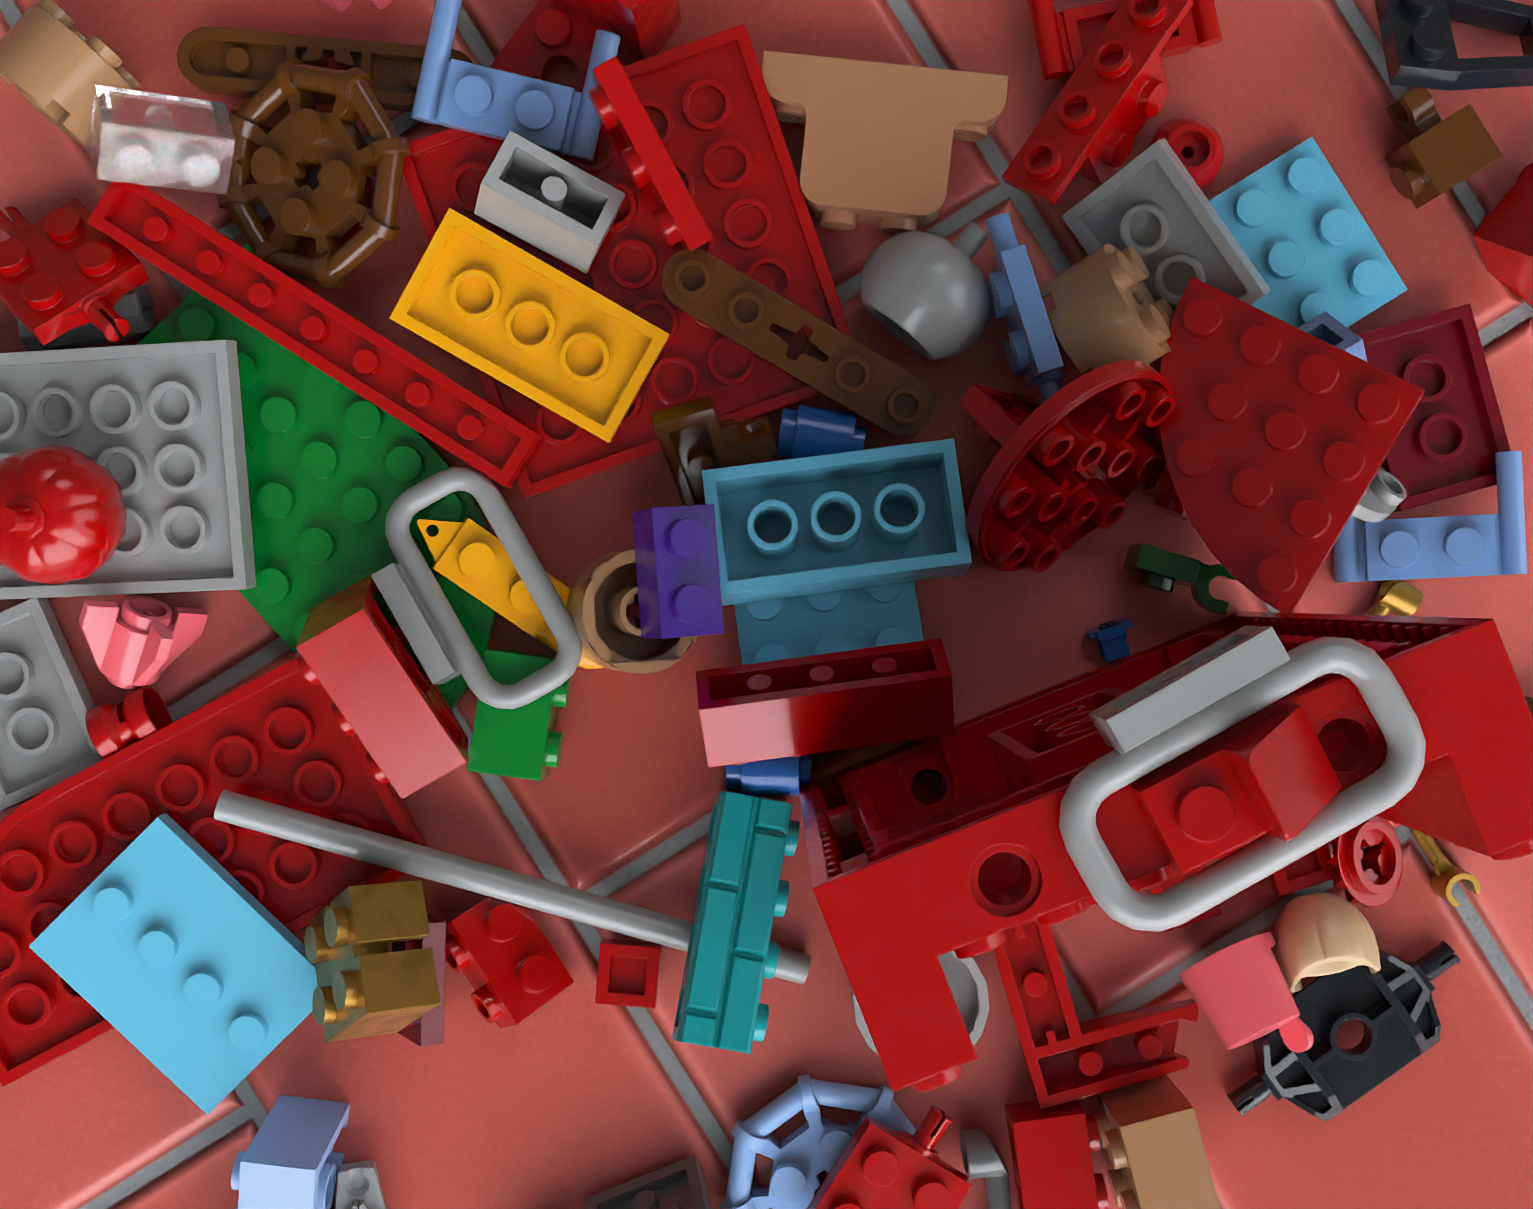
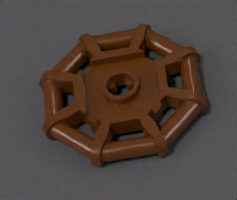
[217,57,411,290]

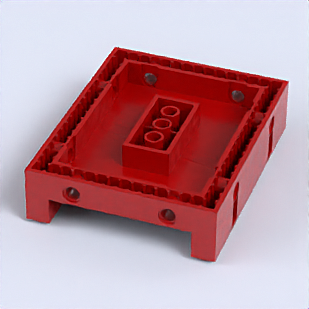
[799,611,1533,1092]

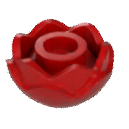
[1148,117,1224,190]

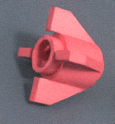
[79,594,208,689]

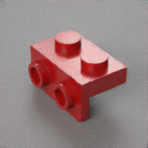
[445,896,574,1028]

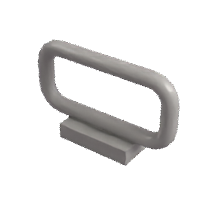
[371,466,582,709]
[1059,625,1426,932]

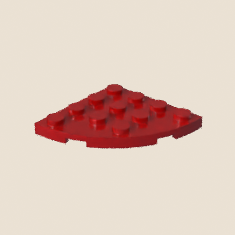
[1159,276,1425,613]

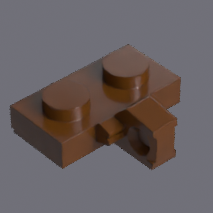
[651,395,778,506]

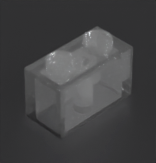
[89,85,236,195]

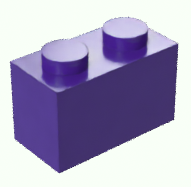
[632,504,724,639]

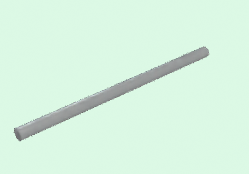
[214,789,811,985]

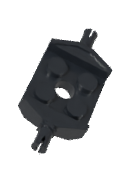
[1227,940,1460,1122]

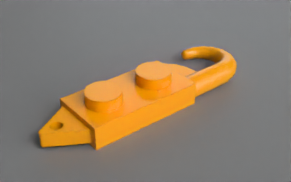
[416,518,603,669]

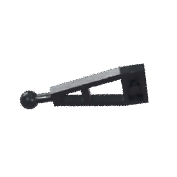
[1374,0,1533,91]

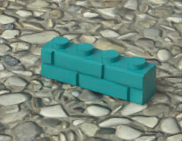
[672,791,800,1054]

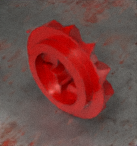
[1326,816,1403,907]

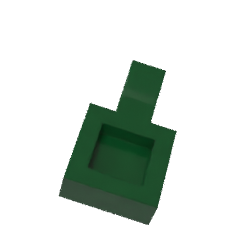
[1123,543,1236,615]

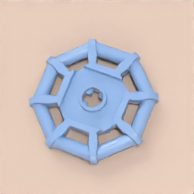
[719,1073,939,1209]

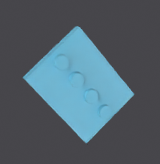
[29,812,318,1115]

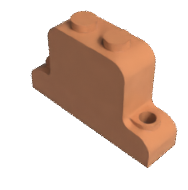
[762,50,1009,236]

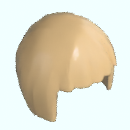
[1274,892,1381,993]

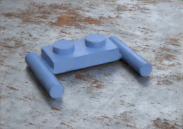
[411,0,621,162]
[1333,451,1528,583]

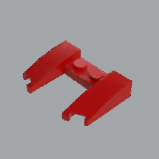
[993,883,1199,1110]

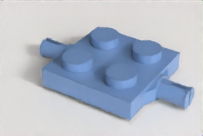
[984,213,1064,402]

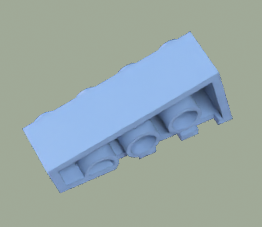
[231,1095,350,1209]

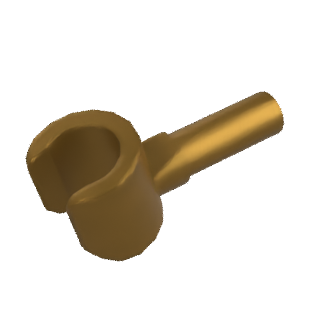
[1364,580,1423,616]
[1409,828,1481,907]

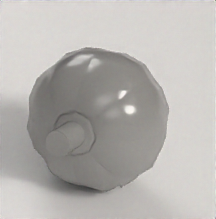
[860,222,993,361]

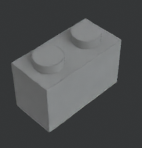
[474,131,625,274]

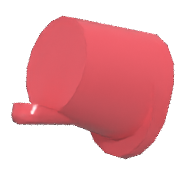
[1179,932,1314,1053]

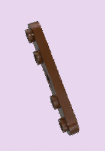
[177,27,473,112]
[662,249,935,436]

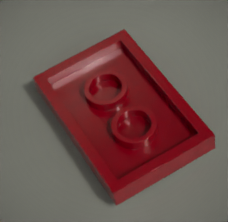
[1357,303,1511,512]

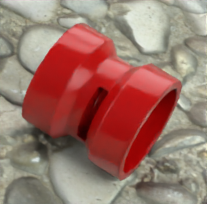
[85,685,172,759]

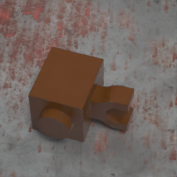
[1385,87,1503,209]

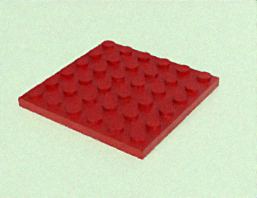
[403,23,853,499]

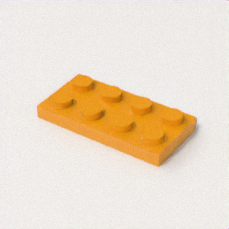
[389,208,670,443]

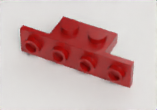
[1001,0,1194,206]

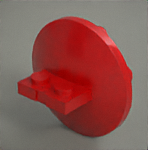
[958,360,1176,573]

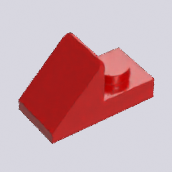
[1132,704,1343,875]

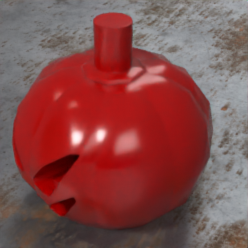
[0,444,127,585]

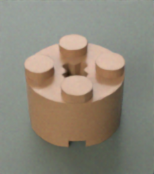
[0,0,141,149]
[1040,244,1174,374]
[567,549,698,674]

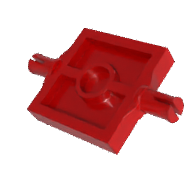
[0,198,149,346]
[806,1105,973,1209]

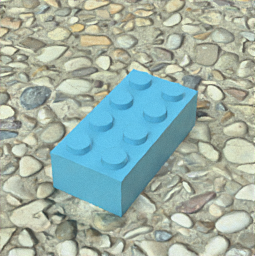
[702,438,972,606]

